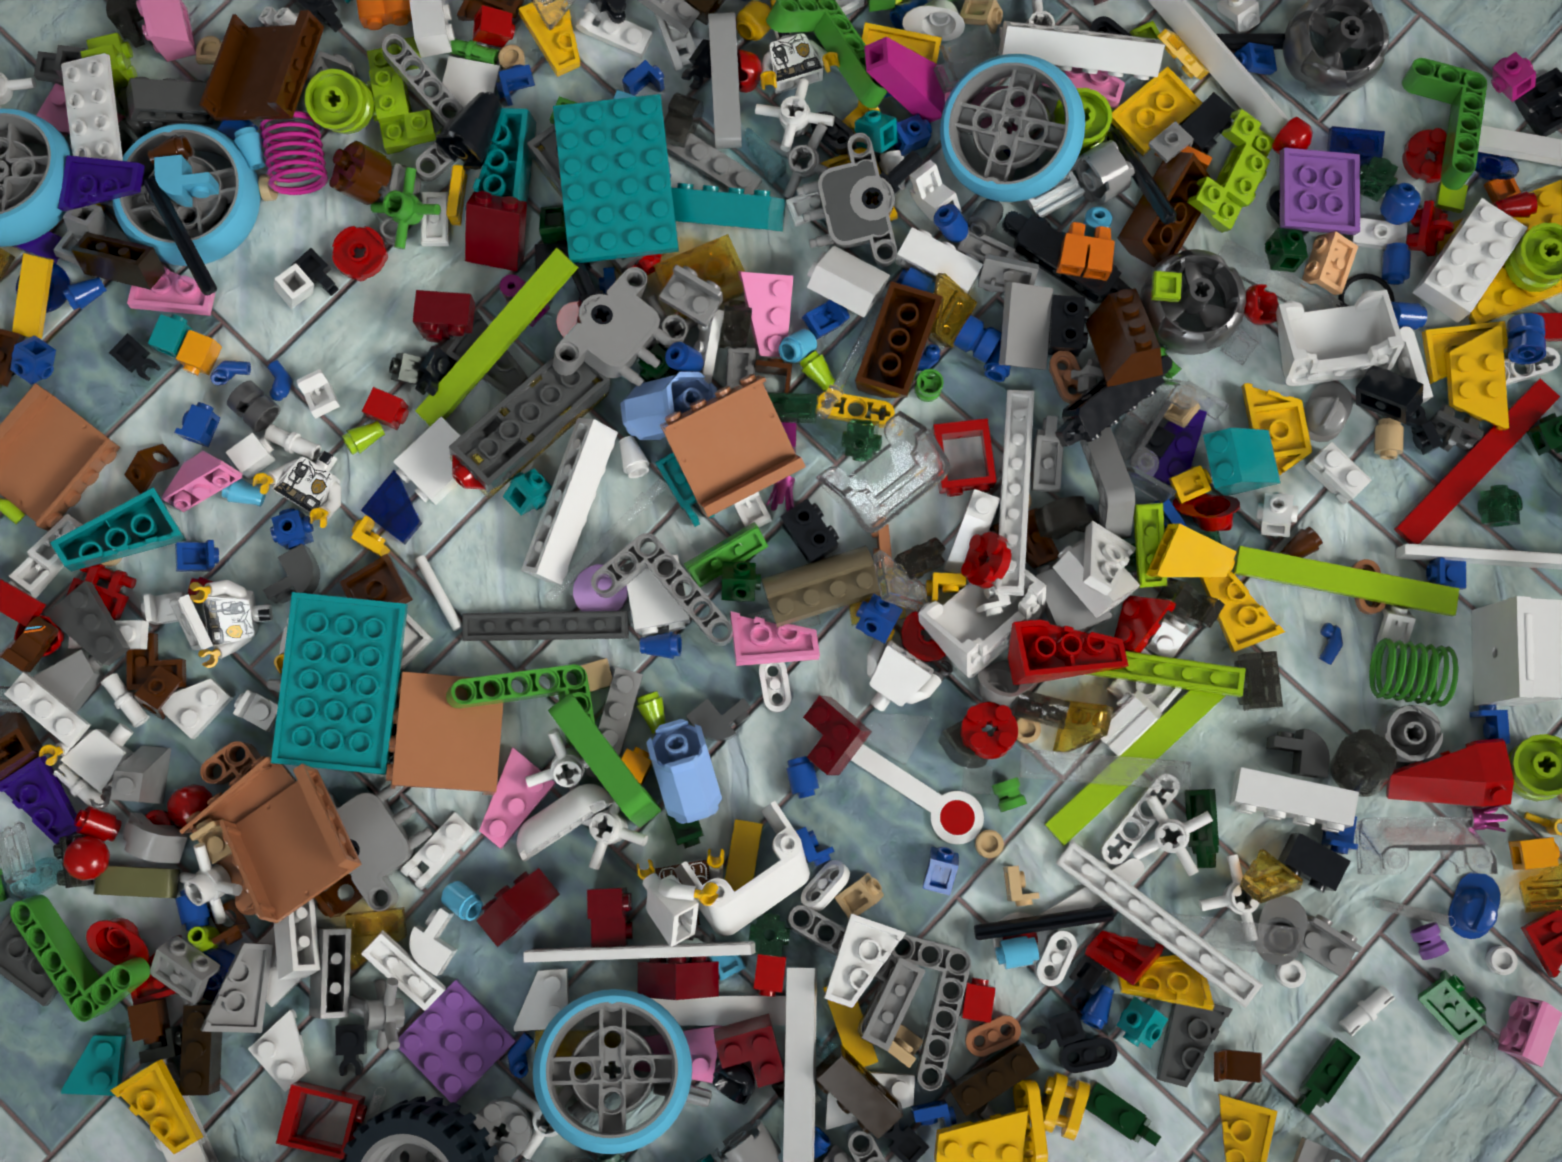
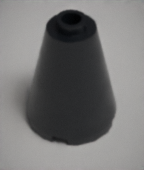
[435,92,502,170]

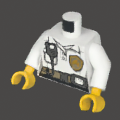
[760,31,840,94]
[252,450,341,528]
[189,580,273,668]

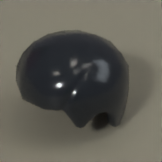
[713,1063,755,1105]

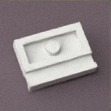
[1025,170,1085,218]

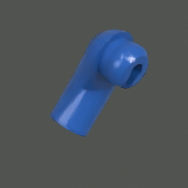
[917,344,940,371]
[210,360,251,386]
[267,360,292,401]
[1319,623,1343,665]
[508,1032,535,1078]

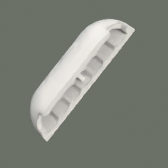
[516,784,614,861]

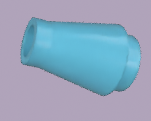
[234,127,266,170]
[222,479,266,507]

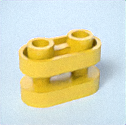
[1042,1072,1090,1141]

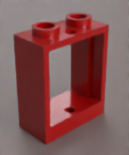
[931,418,997,497]
[276,1081,367,1159]

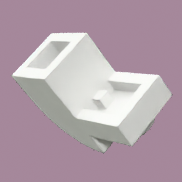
[909,160,962,222]
[409,907,457,976]

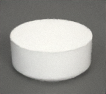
[1485,946,1518,975]
[1274,959,1306,988]

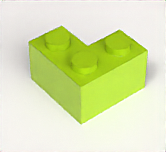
[80,33,138,97]

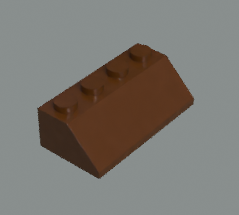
[1117,152,1212,267]
[855,281,943,398]
[1085,288,1163,387]

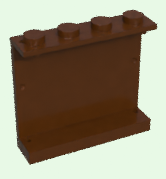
[199,10,324,121]

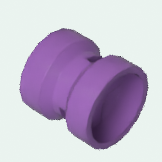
[1410,922,1449,960]

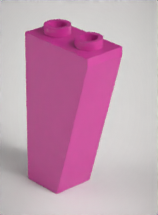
[864,37,945,123]

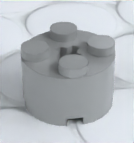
[1072,140,1135,206]
[1374,705,1443,763]
[474,1097,534,1162]
[713,1119,781,1162]

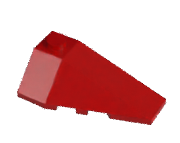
[1008,620,1129,685]
[1386,738,1514,807]

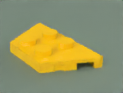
[1445,326,1509,430]
[1241,383,1312,476]

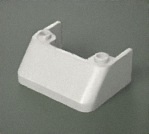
[674,801,810,937]

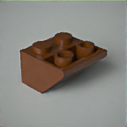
[0,706,43,781]

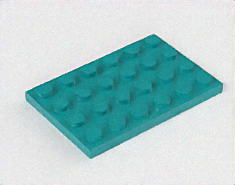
[553,94,679,263]
[271,592,408,775]

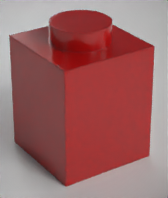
[472,5,515,48]
[362,387,409,430]
[753,952,786,997]
[959,977,996,1023]

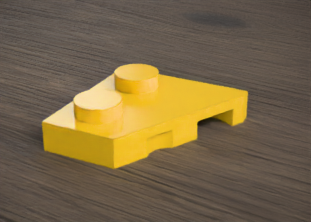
[1158,28,1209,80]

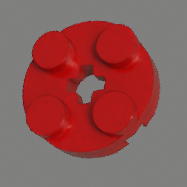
[1402,128,1447,183]
[332,226,388,282]
[961,532,1012,589]
[901,608,946,662]
[960,702,1018,759]

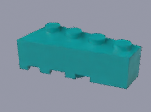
[465,108,537,212]
[672,183,786,232]
[50,487,186,572]

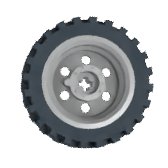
[339,1096,499,1162]

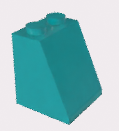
[1203,428,1281,496]

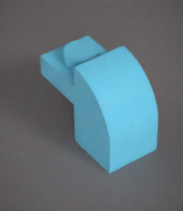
[154,155,219,207]

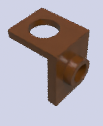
[755,358,792,402]
[124,444,179,494]
[134,666,182,720]
[314,874,363,918]
[210,899,251,946]
[1214,1049,1262,1083]

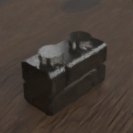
[1234,651,1283,711]

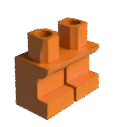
[1056,222,1115,281]

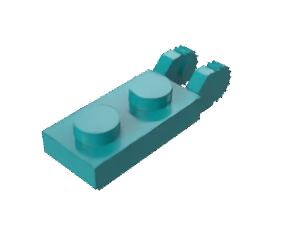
[655,452,715,527]

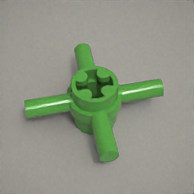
[371,167,441,249]

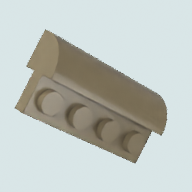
[761,545,883,628]

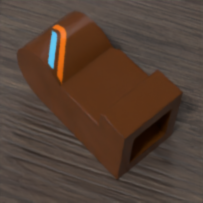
[1,616,59,672]

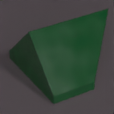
[539,205,567,244]

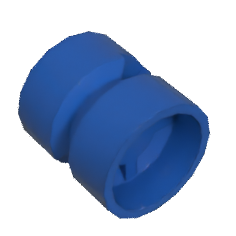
[1507,313,1546,364]
[953,315,1002,364]

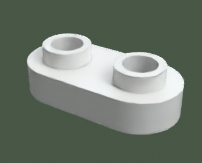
[759,662,791,713]
[801,860,850,912]
[1035,930,1077,986]

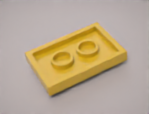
[1111,66,1202,156]

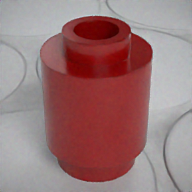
[74,806,122,842]

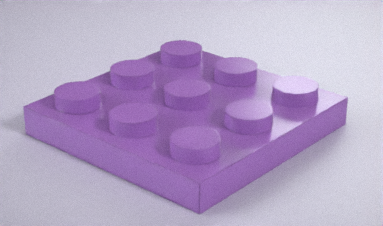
[1280,148,1360,235]
[399,979,517,1103]

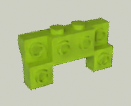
[366,36,437,154]
[1187,109,1274,233]

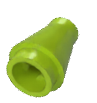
[799,351,836,392]
[342,421,385,455]
[636,691,666,734]
[188,926,220,954]

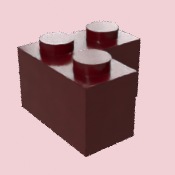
[412,290,475,343]
[803,695,872,776]
[476,868,560,947]
[587,887,633,948]
[637,956,719,1000]
[714,1013,785,1088]

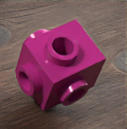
[1491,52,1536,102]

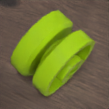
[305,68,374,135]
[1051,88,1113,156]
[1505,223,1562,292]
[1508,734,1562,802]

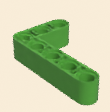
[766,0,888,109]
[1402,58,1487,190]
[446,664,595,748]
[548,693,662,828]
[10,894,150,1022]

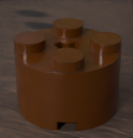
[329,141,392,205]

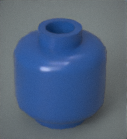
[1380,183,1421,225]

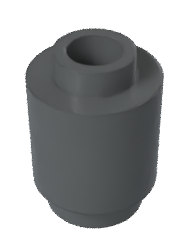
[967,199,1004,237]

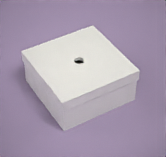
[1471,596,1562,706]

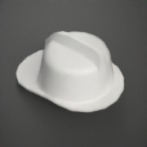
[902,0,965,41]

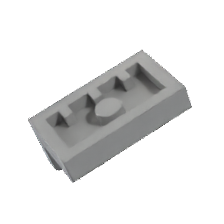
[978,254,1039,293]
[659,265,723,328]
[1300,914,1363,976]
[150,936,220,1005]

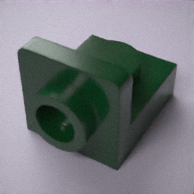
[666,814,705,849]

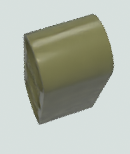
[93,866,180,898]

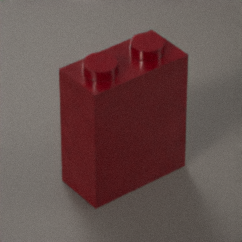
[465,191,527,272]

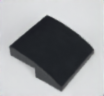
[1514,67,1562,137]

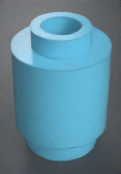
[1083,207,1112,237]
[779,329,817,363]
[441,881,484,921]
[995,936,1039,969]

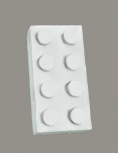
[1413,198,1528,323]
[1229,767,1359,833]

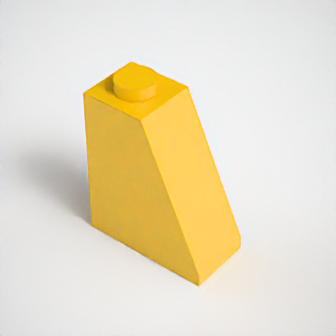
[1146,524,1237,577]

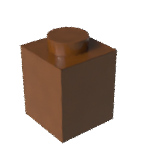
[127,998,171,1045]

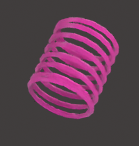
[259,111,329,195]

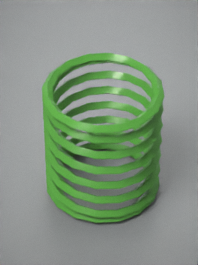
[1369,638,1459,707]

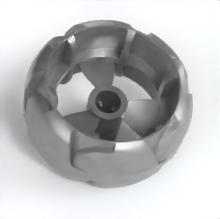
[1283,0,1389,96]
[1140,249,1246,355]

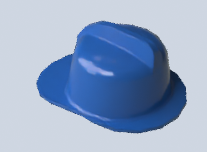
[1448,872,1501,939]

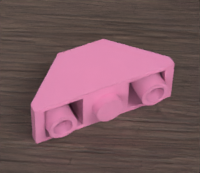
[162,451,242,512]

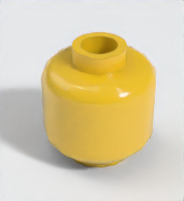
[736,0,772,41]

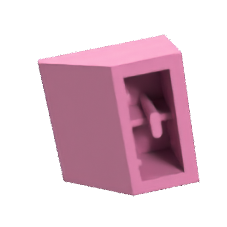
[136,0,196,62]
[1498,996,1562,1067]

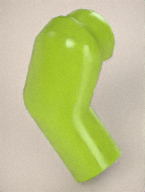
[0,498,26,525]

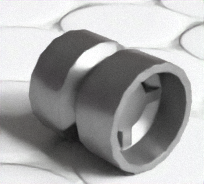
[227,381,280,432]

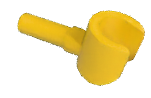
[1524,812,1562,836]

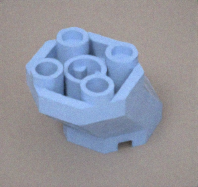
[620,372,717,440]
[646,719,722,824]

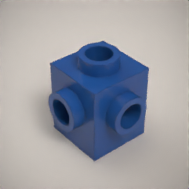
[10,335,56,385]
[270,508,314,550]
[855,594,903,644]

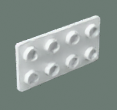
[61,53,123,161]

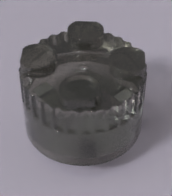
[1330,729,1398,797]

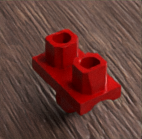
[1406,200,1455,256]

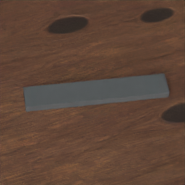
[462,611,629,641]

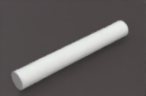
[415,555,462,631]

